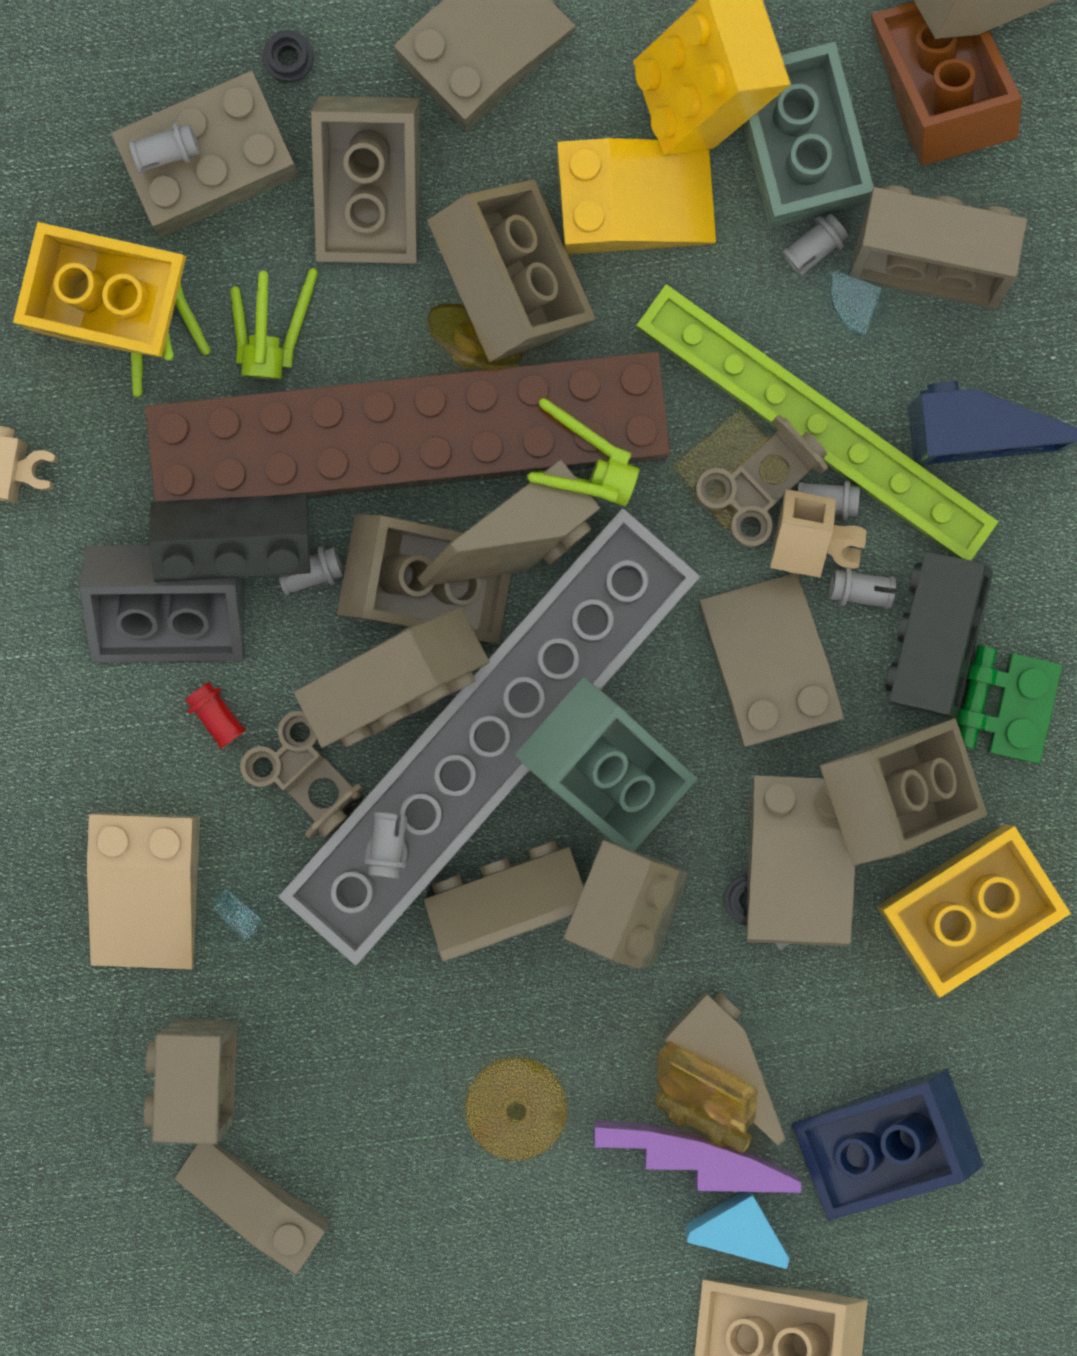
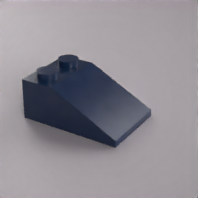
[908,381,1077,466]
[792,1068,984,1221]

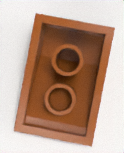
[871,2,1022,166]

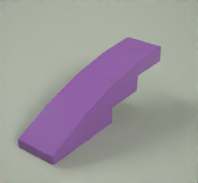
[594,1120,801,1193]

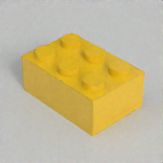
[633,0,791,156]
[876,824,1071,998]

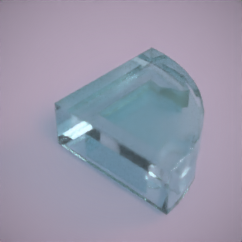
[830,271,882,338]
[212,891,262,940]

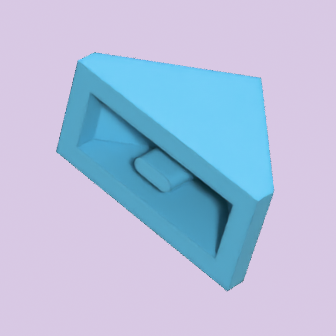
[684,1192,790,1269]

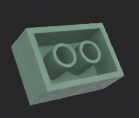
[743,41,874,228]
[514,676,698,851]

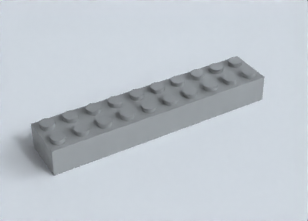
[278,508,701,966]

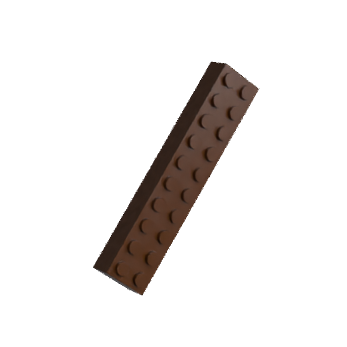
[145,352,670,502]

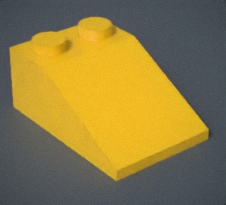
[557,138,716,255]
[13,222,186,358]

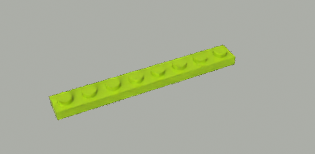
[636,284,999,561]

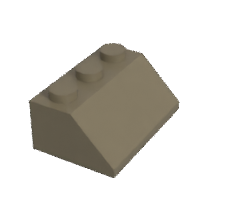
[848,185,1027,310]
[424,840,584,962]

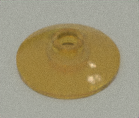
[426,303,523,370]
[465,1057,567,1160]

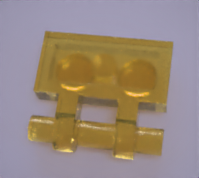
[654,1041,758,1154]

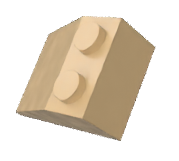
[87,812,200,970]
[695,1279,868,1356]

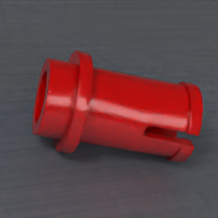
[184,682,246,749]

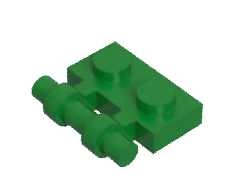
[956,645,1063,764]

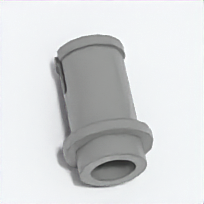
[129,122,200,174]
[781,213,849,277]
[798,481,860,522]
[278,546,344,596]
[828,567,896,609]
[364,812,408,879]

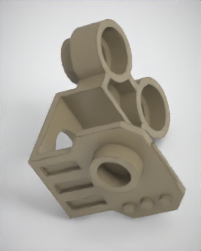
[695,415,829,548]
[240,711,365,839]

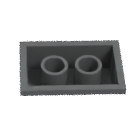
[79,545,244,662]

